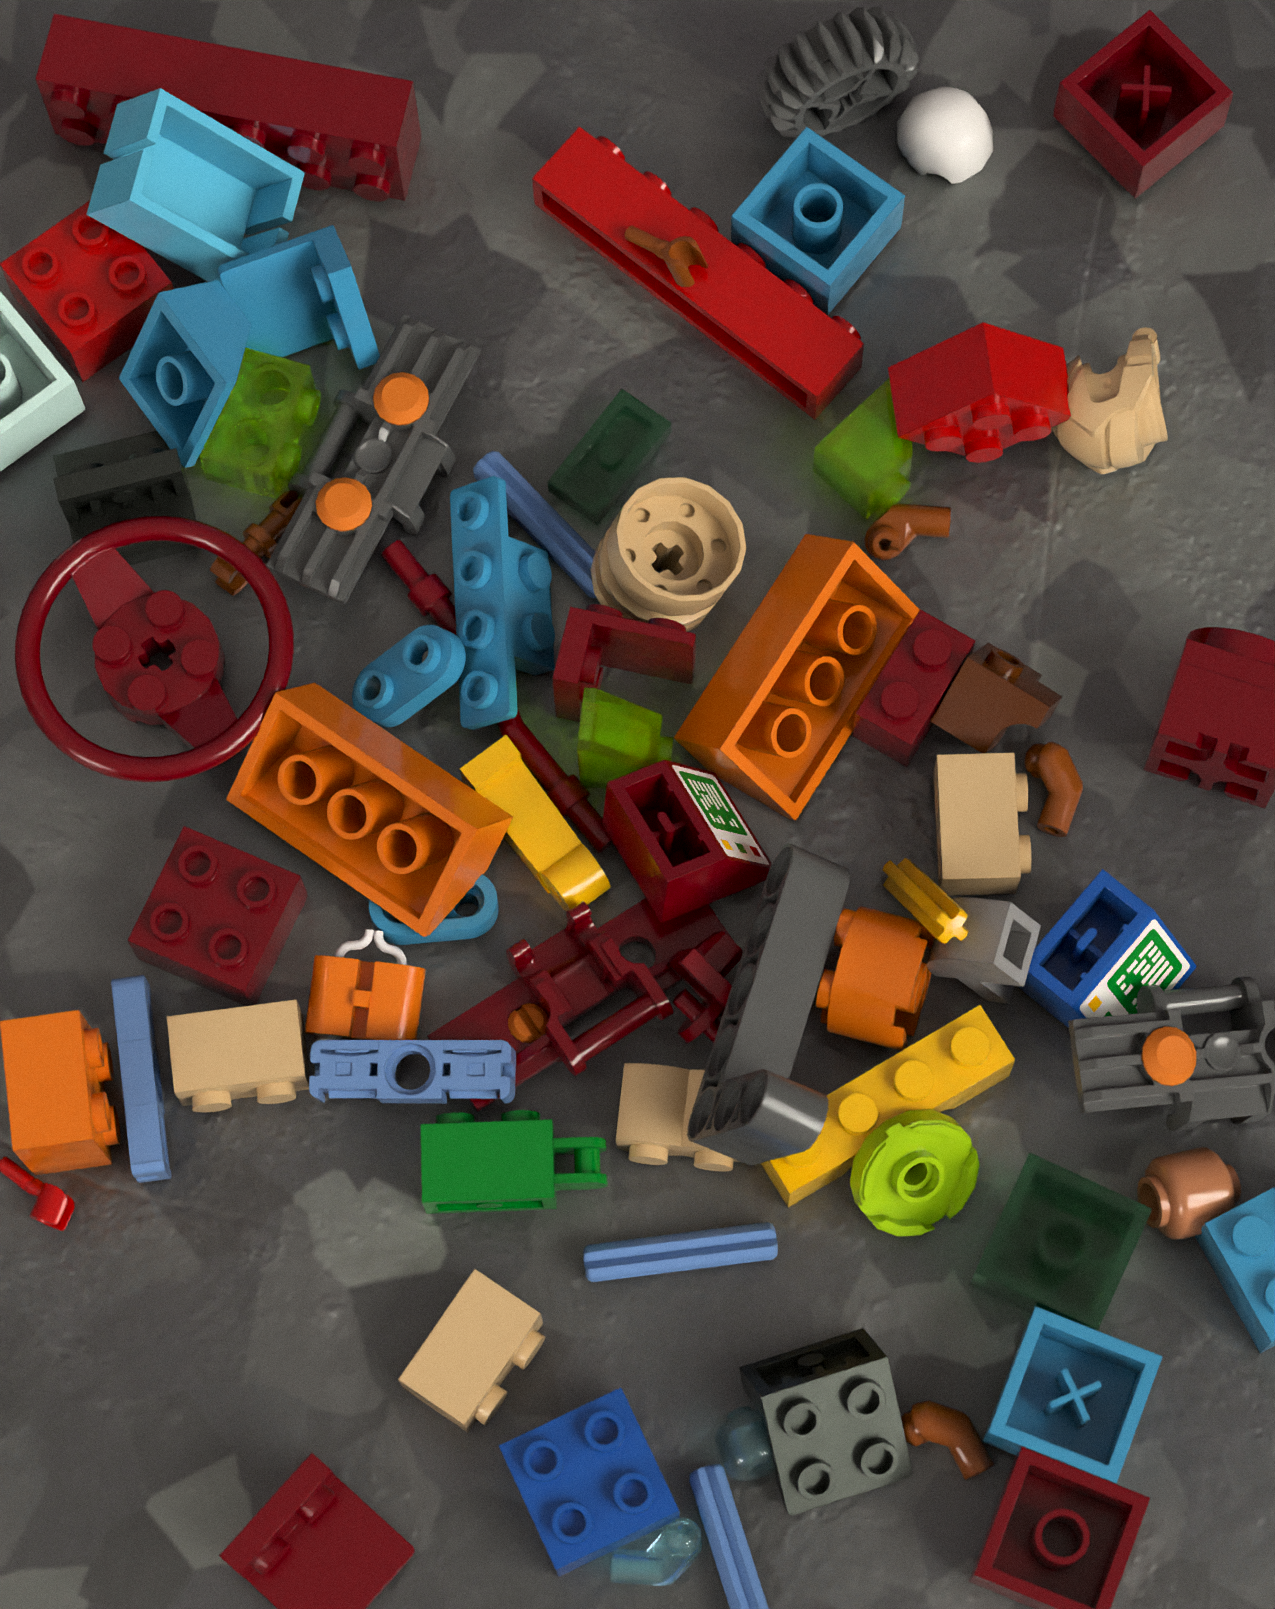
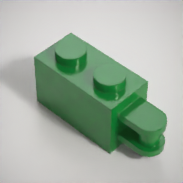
[420,1110,608,1214]

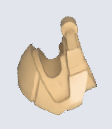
[1052,328,1168,474]

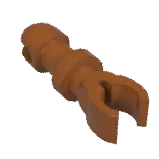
[209,490,303,596]

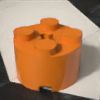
[816,906,935,1051]

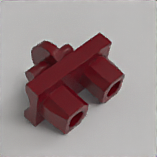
[667,931,743,1043]

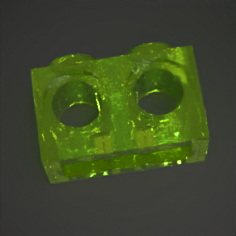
[200,348,321,499]

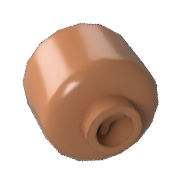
[1137,1147,1241,1240]

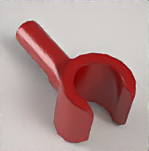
[0,1156,75,1231]

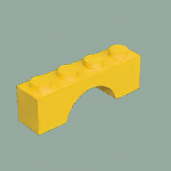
[761,1005,1015,1207]

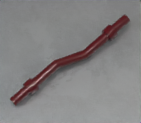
[381,540,613,853]

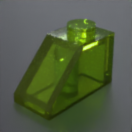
[813,378,913,519]
[577,687,674,789]

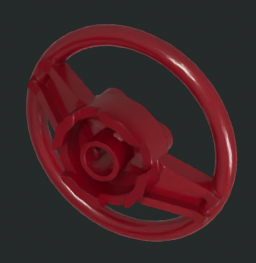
[15,516,294,782]

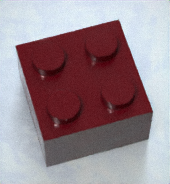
[968,1447,1150,1609]

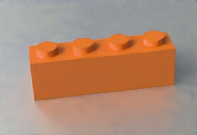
[674,534,920,821]
[226,682,513,937]

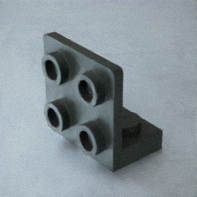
[739,1328,913,1515]

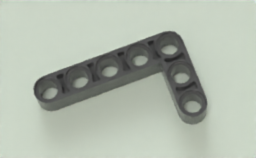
[687,844,850,1165]

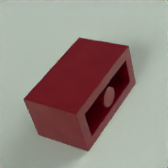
[853,609,976,767]

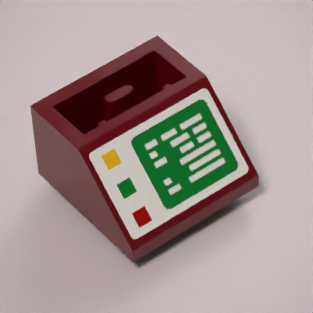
[602,760,772,923]

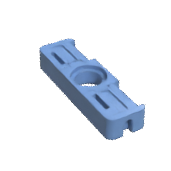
[111,975,171,1183]
[309,1040,516,1104]

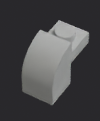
[927,897,1041,1004]

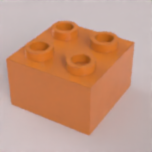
[0,1010,121,1176]

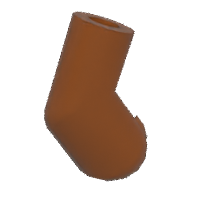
[1024,741,1083,837]
[901,1400,994,1480]

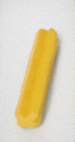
[882,858,969,944]

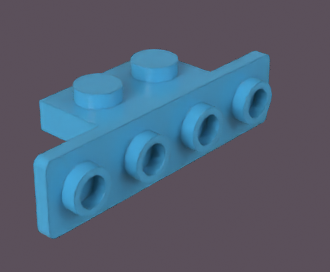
[450,476,555,730]

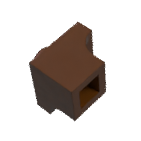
[930,642,1063,754]

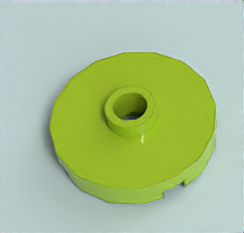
[850,1109,980,1236]

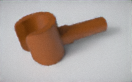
[625,225,709,287]

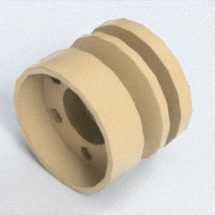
[590,477,746,632]

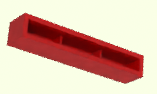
[532,126,864,420]

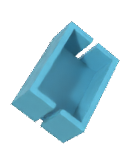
[86,88,305,284]

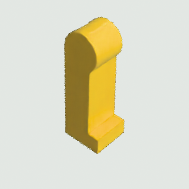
[460,735,611,912]

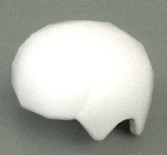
[897,87,993,184]

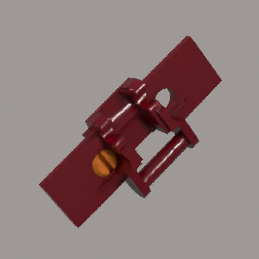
[427,898,735,1112]

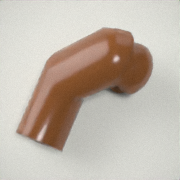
[865,503,951,560]

